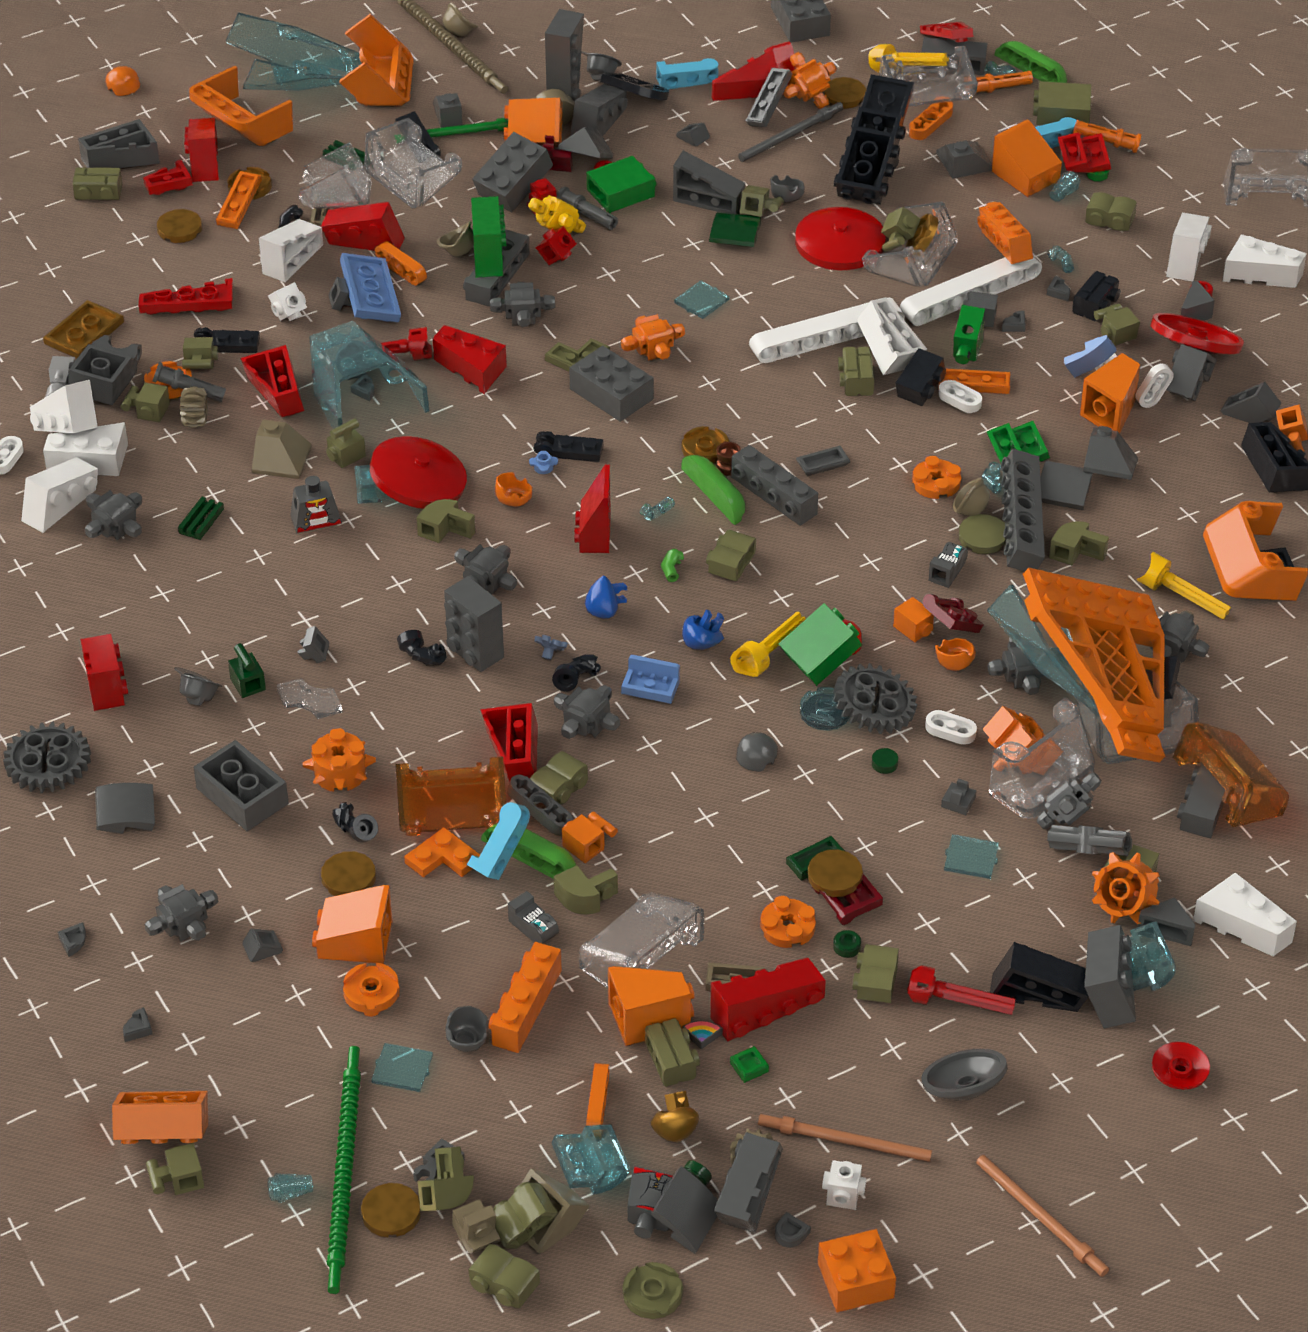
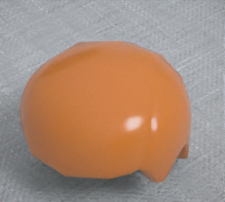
[105,66,140,96]
[495,472,533,507]
[935,638,976,671]

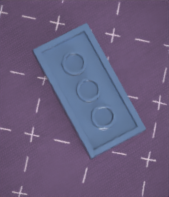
[340,253,401,322]

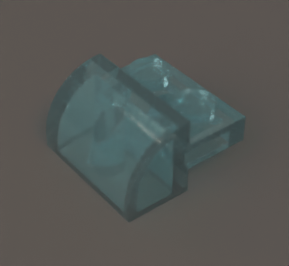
[1130,921,1176,992]
[551,1124,630,1194]

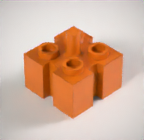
[983,706,1061,774]

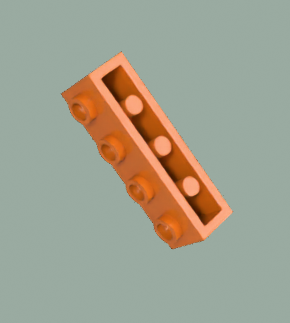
[977,202,1033,264]
[488,942,562,1053]

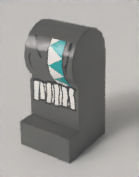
[928,542,968,588]
[508,891,559,944]

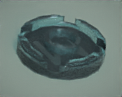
[799,687,850,731]

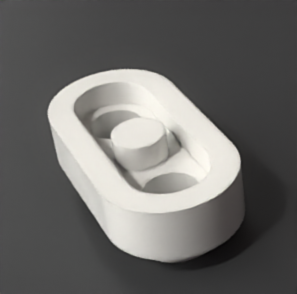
[1135,363,1173,408]
[938,380,982,413]
[0,436,24,475]
[925,710,977,744]

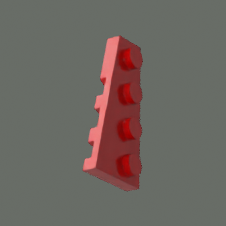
[920,22,973,42]
[138,278,233,315]

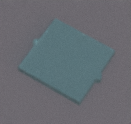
[674,280,729,319]
[944,834,999,879]
[371,1043,433,1092]

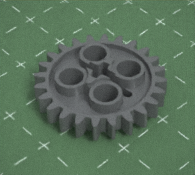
[833,663,917,734]
[3,722,91,793]

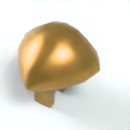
[651,1091,699,1143]

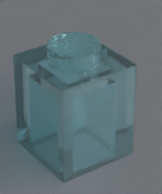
[355,465,382,504]

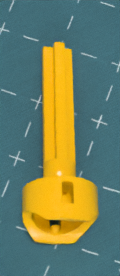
[868,44,949,73]
[1137,552,1231,620]
[730,612,806,677]

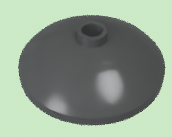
[921,1049,1008,1100]

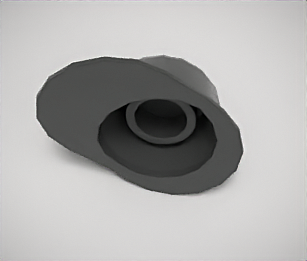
[581,51,622,80]
[174,667,222,706]

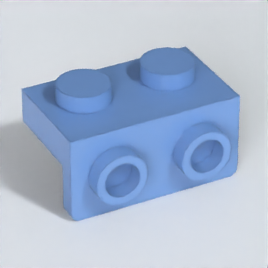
[621,655,680,704]

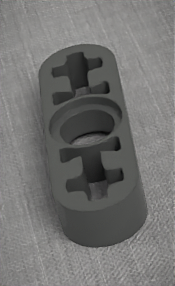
[507,775,573,836]

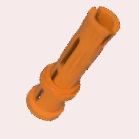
[967,70,1033,95]
[1073,120,1141,153]

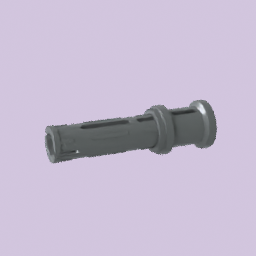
[557,186,618,230]
[152,362,226,403]

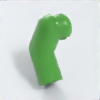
[661,549,684,582]

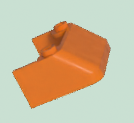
[339,14,413,106]
[189,66,293,146]
[1203,501,1308,601]

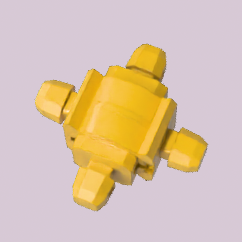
[528,195,586,233]

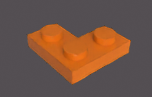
[404,827,480,878]

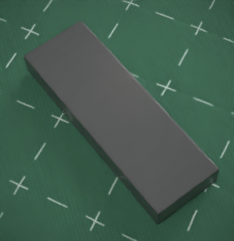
[746,68,792,127]

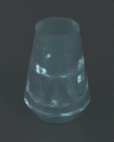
[1049,171,1080,202]
[268,1173,313,1203]

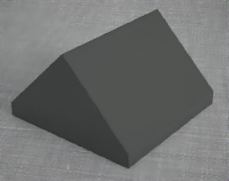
[558,127,613,159]

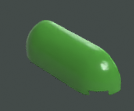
[994,41,1067,83]
[681,455,745,525]
[481,823,576,879]

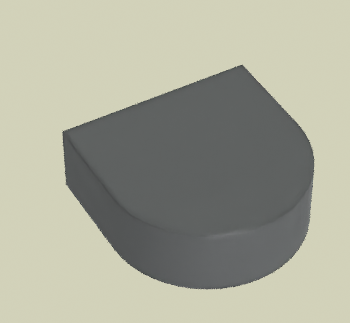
[775,1212,811,1248]

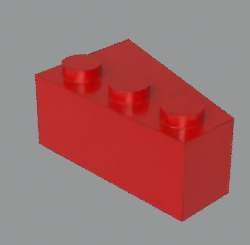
[184,117,219,182]
[321,202,405,251]
[433,325,507,394]
[240,345,304,418]
[80,634,128,711]
[480,703,538,783]

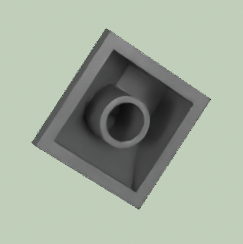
[936,141,992,179]
[1083,426,1138,480]

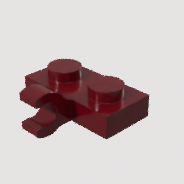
[543,135,573,172]

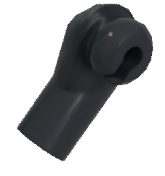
[278,205,303,229]

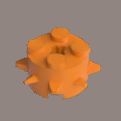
[302,728,376,792]
[1092,852,1159,925]

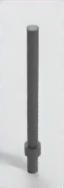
[738,102,843,162]

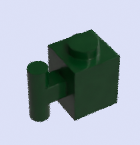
[228,643,266,698]

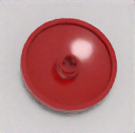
[795,207,886,270]
[1150,313,1244,354]
[370,436,467,509]

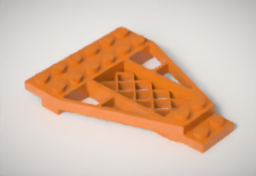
[1023,568,1166,763]

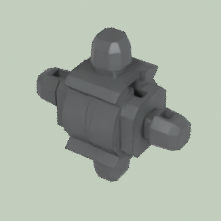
[490,281,555,327]
[85,490,143,540]
[454,544,517,595]
[1150,610,1210,663]
[987,633,1061,695]
[554,685,620,739]
[1037,772,1102,829]
[144,884,219,941]

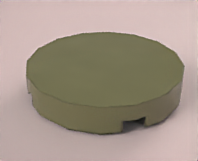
[959,514,1006,554]
[622,1262,683,1319]

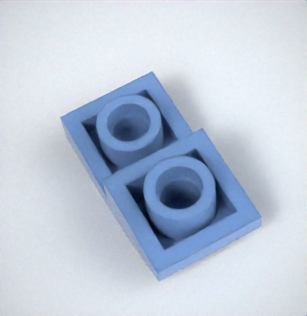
[1064,335,1116,378]

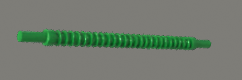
[327,1046,361,1294]

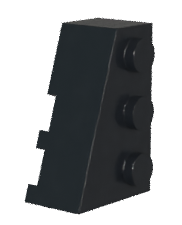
[1241,422,1308,493]
[990,942,1089,1012]

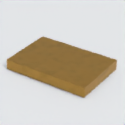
[43,300,124,359]

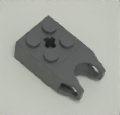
[68,335,142,405]

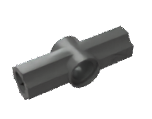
[1047,825,1132,856]

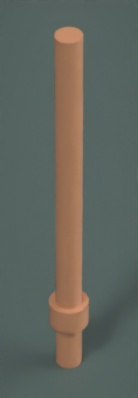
[758,1114,932,1162]
[976,1155,1109,1277]

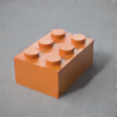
[112,1091,208,1144]

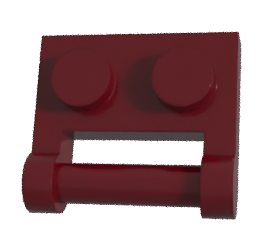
[923,594,984,633]
[812,874,883,925]

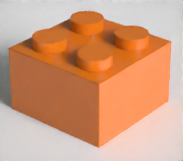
[818,1229,896,1312]

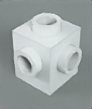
[268,282,307,321]
[822,1160,866,1210]

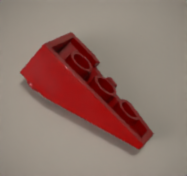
[712,41,796,101]

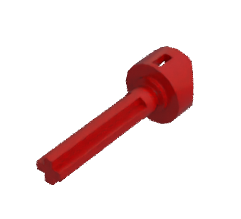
[341,327,432,361]
[907,965,1016,1015]

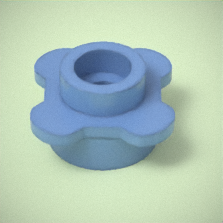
[529,451,558,474]

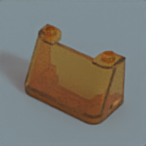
[1172,721,1289,827]
[395,756,507,836]

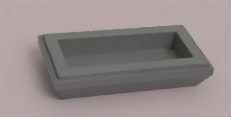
[796,446,850,476]

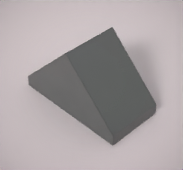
[1181,280,1215,321]
[1137,897,1195,946]

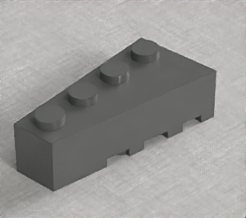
[545,9,584,102]

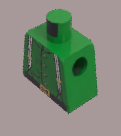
[953,305,985,364]

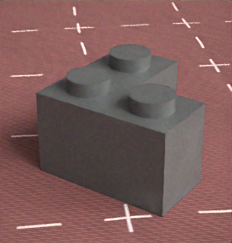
[1166,344,1217,401]

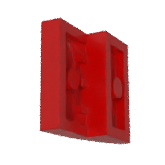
[1058,132,1111,173]

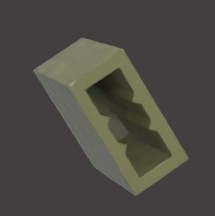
[1033,81,1091,125]

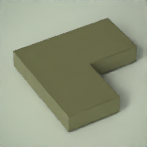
[545,338,610,372]

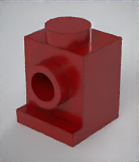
[527,178,557,216]

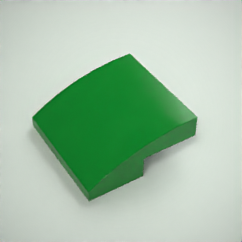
[986,421,1050,463]

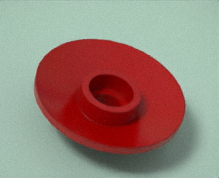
[1152,1042,1210,1090]

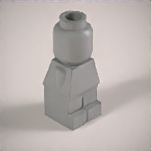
[45,356,75,397]

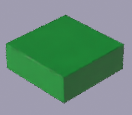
[730,1046,769,1083]

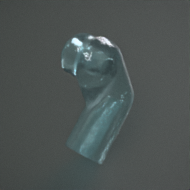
[985,61,1017,76]
[1047,245,1074,273]
[982,462,1002,494]
[640,497,675,520]

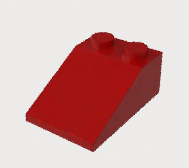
[574,464,611,553]

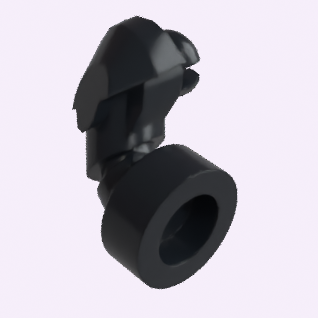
[397,630,447,666]
[552,654,601,692]
[332,802,378,842]

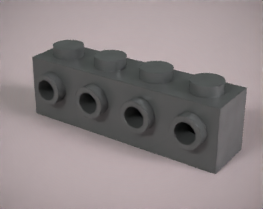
[731,445,818,526]

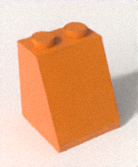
[504,98,563,148]
[992,119,1062,197]
[1080,353,1140,433]
[312,885,393,964]
[608,966,694,1046]

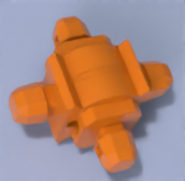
[783,51,837,109]
[621,314,685,361]

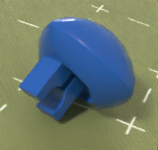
[585,576,627,619]
[682,609,724,650]

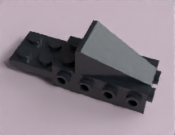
[834,74,914,204]

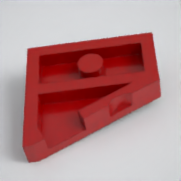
[143,160,193,195]

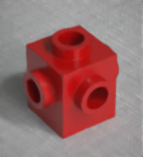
[535,226,577,265]

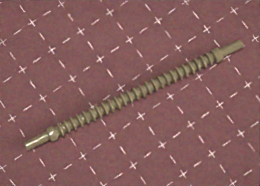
[397,0,508,94]

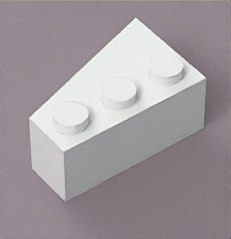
[1166,212,1212,282]
[259,219,323,282]
[1223,234,1307,288]
[857,297,927,375]
[30,380,98,433]
[43,422,128,476]
[21,457,98,533]
[1193,873,1297,956]

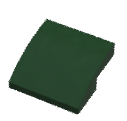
[709,212,761,247]

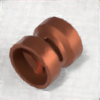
[716,442,741,476]

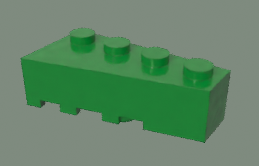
[471,196,506,277]

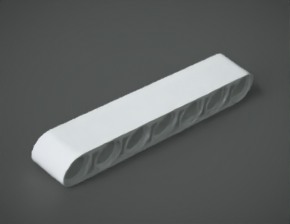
[900,257,1042,326]
[749,297,905,363]

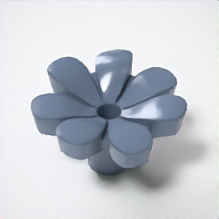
[535,635,568,660]

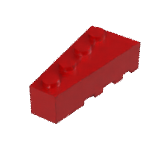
[710,957,826,1042]

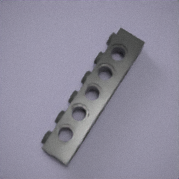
[1000,448,1045,572]

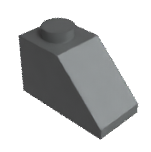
[433,93,462,128]
[1221,382,1281,423]

